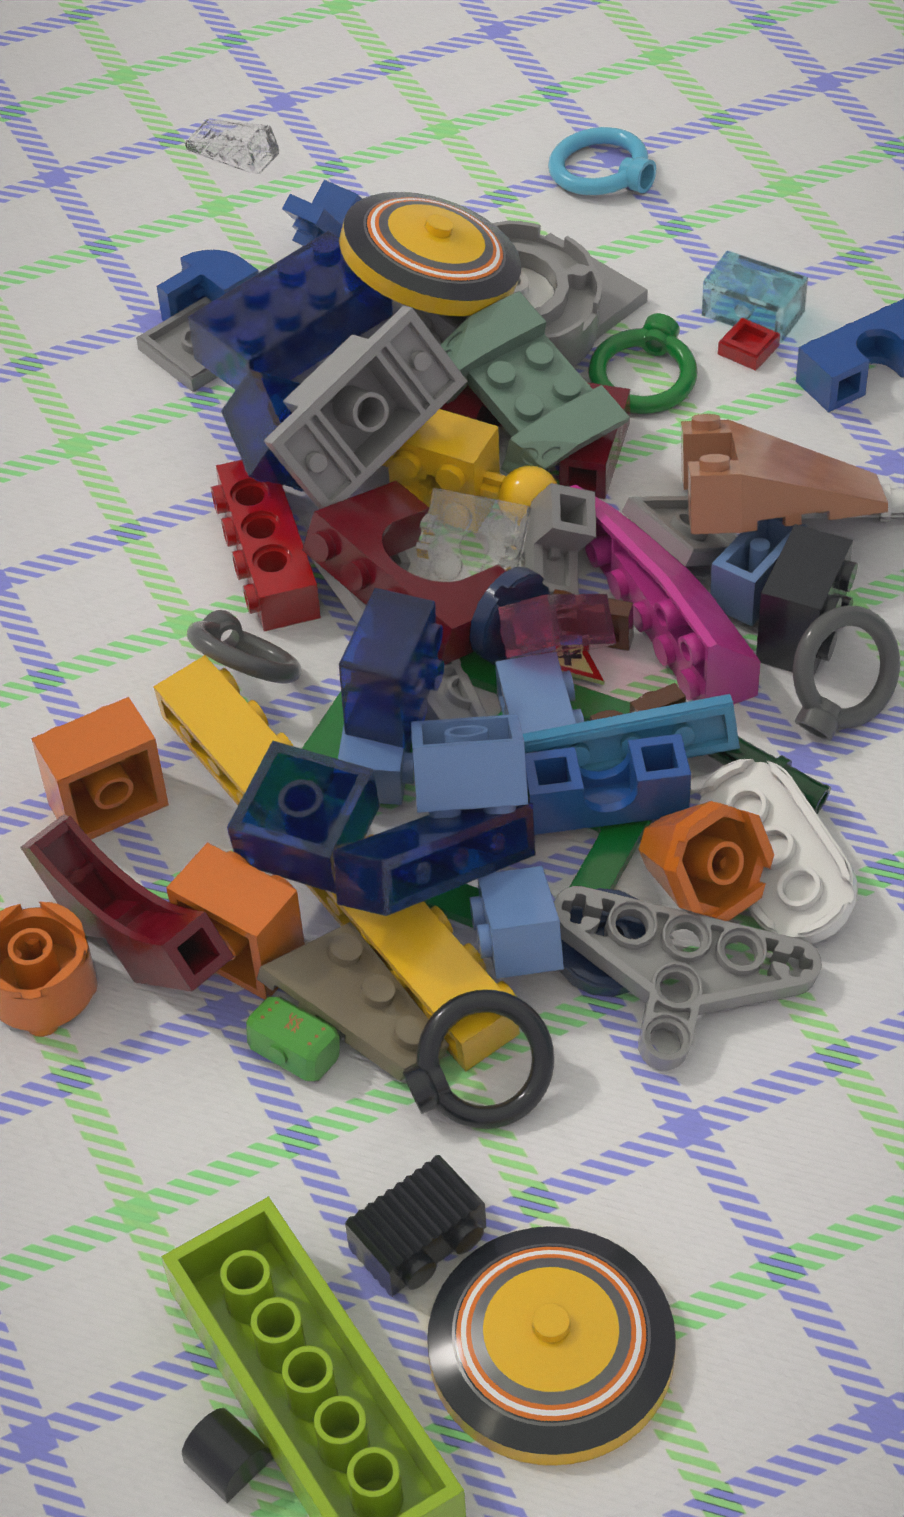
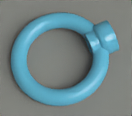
[548,127,656,195]

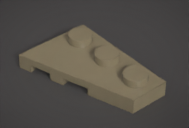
[257,922,449,1081]

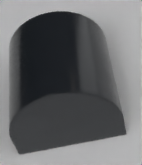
[182,1408,273,1503]

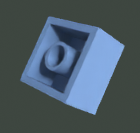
[411,714,528,818]

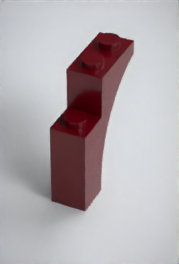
[20,815,234,992]

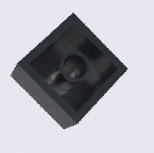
[756,524,858,675]

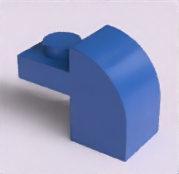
[282,180,362,259]
[156,249,263,321]

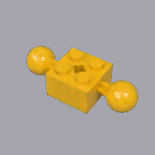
[382,409,557,533]

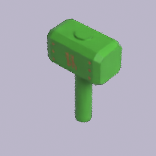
[246,997,340,1081]

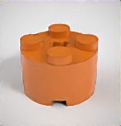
[0,902,98,1037]

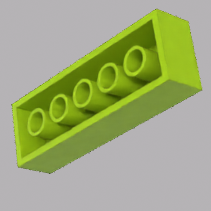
[161,1196,466,1517]

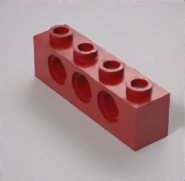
[211,453,321,631]

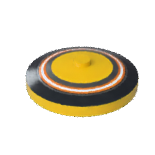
[339,192,522,316]
[427,1226,676,1465]

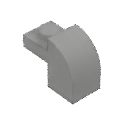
[516,483,596,601]

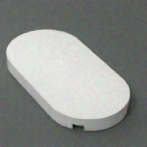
[698,759,858,944]

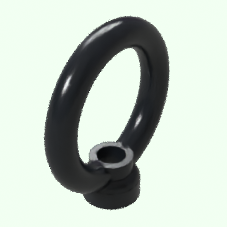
[402,989,555,1129]

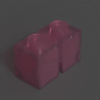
[498,594,616,658]

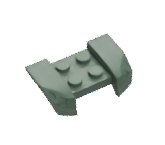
[440,291,630,473]

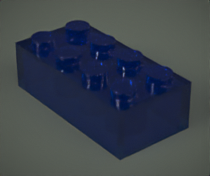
[188,231,393,403]

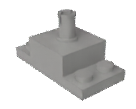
[264,306,468,509]

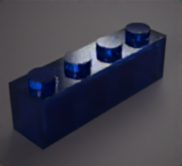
[333,802,536,916]

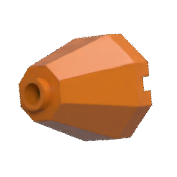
[638,801,775,921]

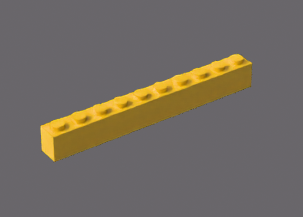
[153,655,520,1072]

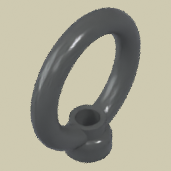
[793,605,900,741]
[187,610,302,684]

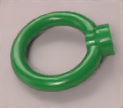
[588,313,698,414]

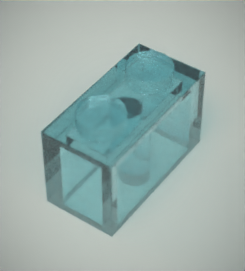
[701,250,808,343]

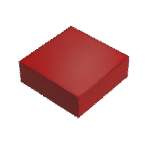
[717,318,780,371]

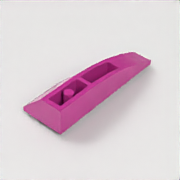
[570,485,761,704]

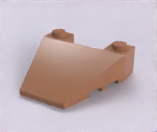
[681,414,888,534]

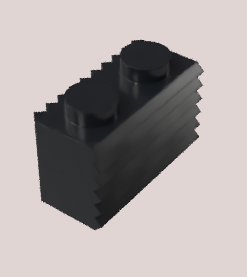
[345,1155,486,1297]

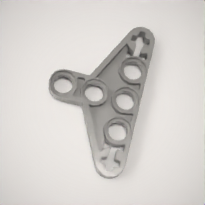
[554,886,822,1071]

